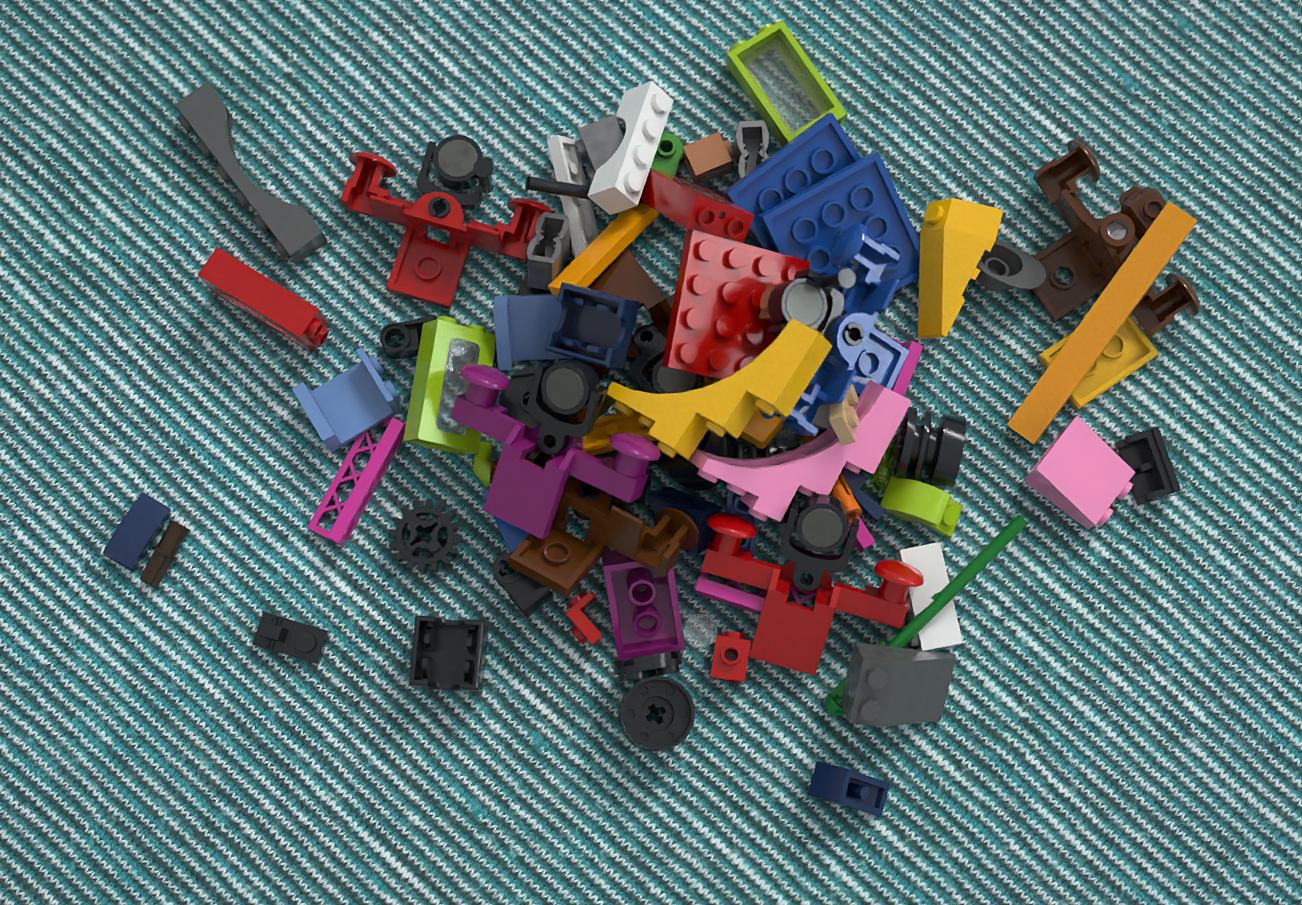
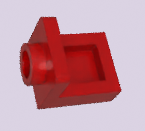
[565,591,603,647]

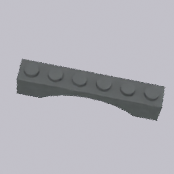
[175,82,328,264]

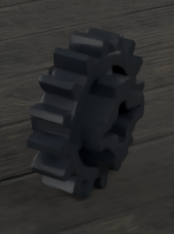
[388,499,463,574]

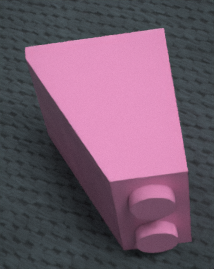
[1023,416,1135,530]

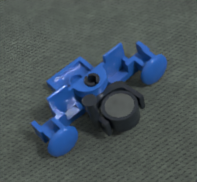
[760,223,909,436]

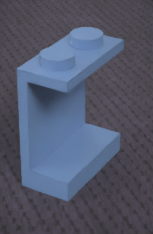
[493,293,573,371]
[292,347,401,453]

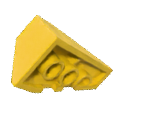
[918,198,1003,340]

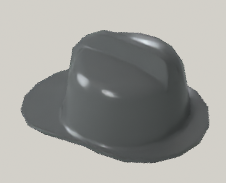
[976,238,1046,292]

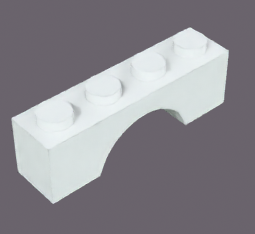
[587,81,674,215]

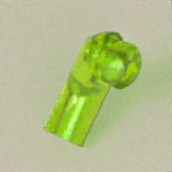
[872,442,894,492]

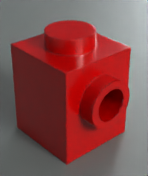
[710,631,751,684]

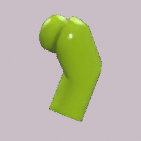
[473,441,493,488]

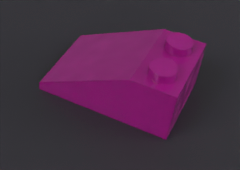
[602,550,686,660]

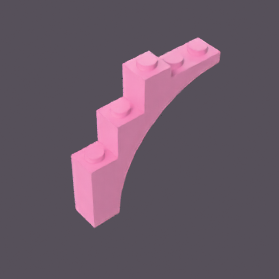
[689,380,912,522]

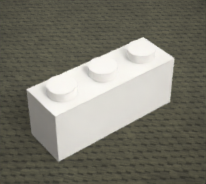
[896,542,963,651]

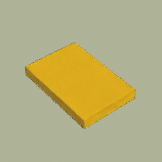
[1037,315,1159,411]

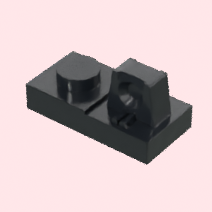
[253,612,330,665]

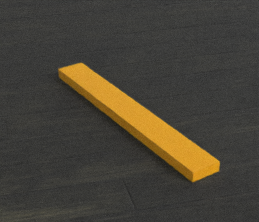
[1007,201,1198,444]

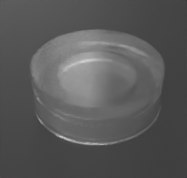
[683,614,718,649]

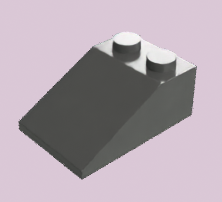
[840,642,956,727]

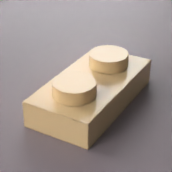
[829,384,859,446]

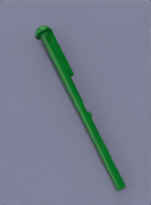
[825,514,1028,716]

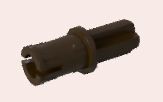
[140,520,190,588]

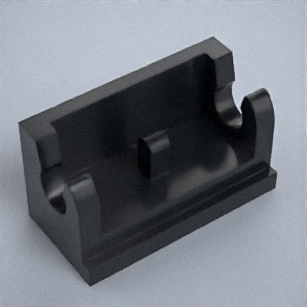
[1115,426,1181,506]

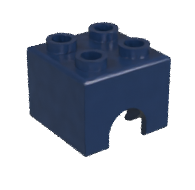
[544,282,640,368]

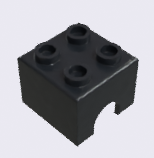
[409,615,489,693]

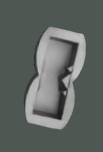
[733,120,769,182]
[527,212,570,291]

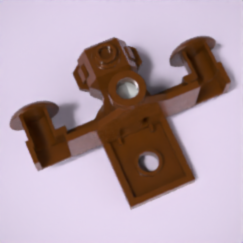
[1030,140,1200,337]

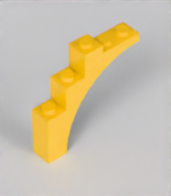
[607,319,832,460]

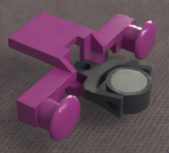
[450,358,660,539]

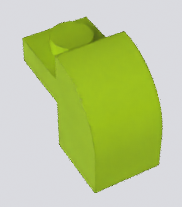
[880,476,963,537]

